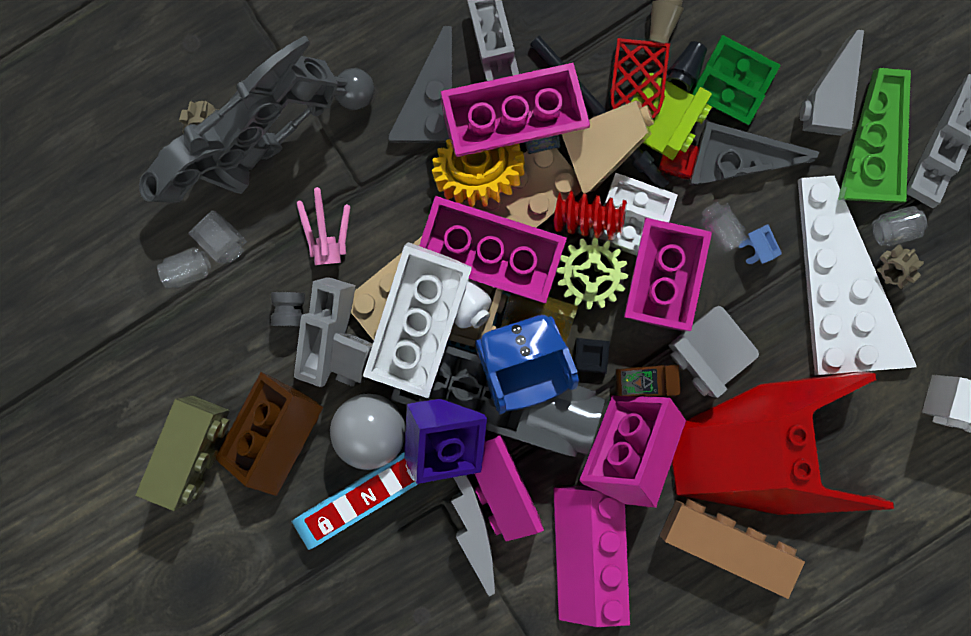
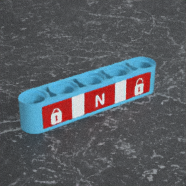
[291,452,418,550]

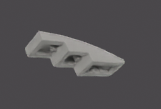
[467,0,519,81]
[907,74,971,208]
[451,475,495,596]

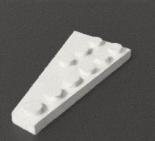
[798,176,917,375]

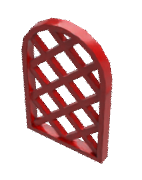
[610,38,670,120]

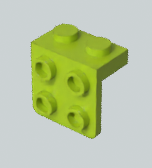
[631,73,712,160]

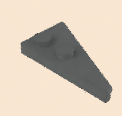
[389,26,452,143]
[689,121,819,186]

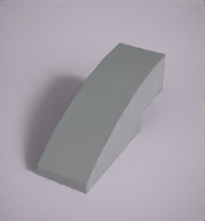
[294,277,356,387]

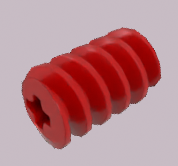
[554,191,627,241]

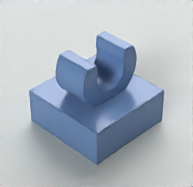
[738,224,782,264]

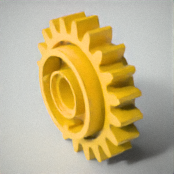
[432,139,525,207]

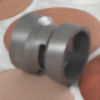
[271,292,305,326]

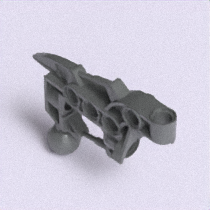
[139,36,375,203]

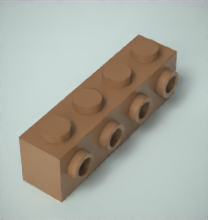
[660,499,805,599]

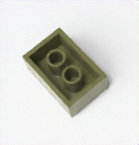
[135,396,230,511]

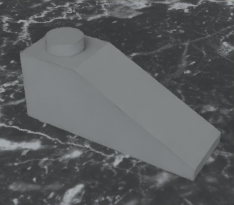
[800,30,864,136]
[330,333,373,386]

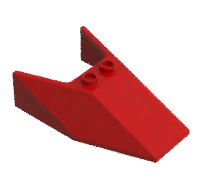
[672,372,894,515]

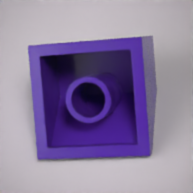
[404,399,487,484]

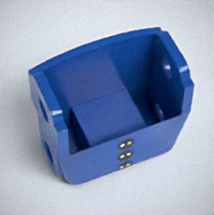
[475,315,579,414]

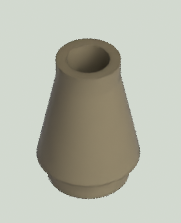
[648,0,684,44]

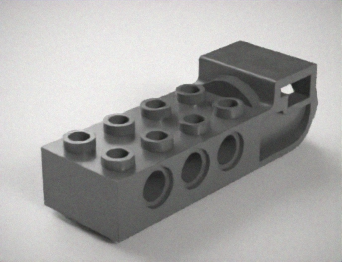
[391,345,605,457]

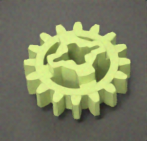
[556,237,628,310]

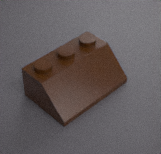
[215,372,323,496]

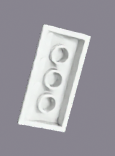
[363,242,472,398]

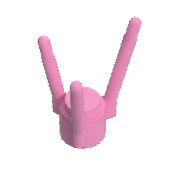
[296,187,350,265]

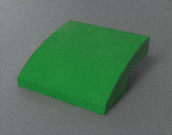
[691,35,781,125]

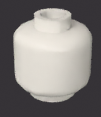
[454,279,492,328]

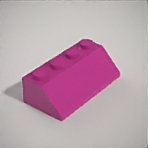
[441,62,590,157]
[419,196,567,304]
[553,485,630,627]

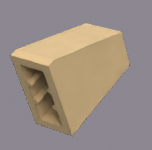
[562,100,654,193]

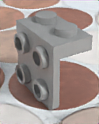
[668,306,759,398]

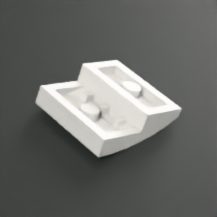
[591,173,678,256]

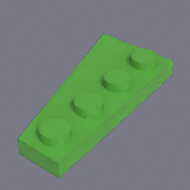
[838,68,911,203]

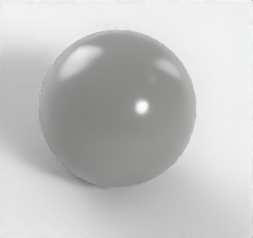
[330,394,406,470]

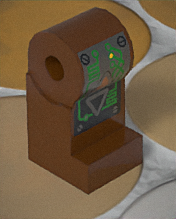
[615,364,680,396]

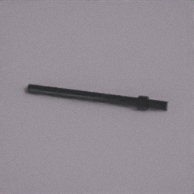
[530,36,670,189]

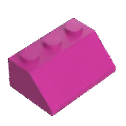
[624,218,712,332]
[580,396,686,508]
[469,432,544,541]

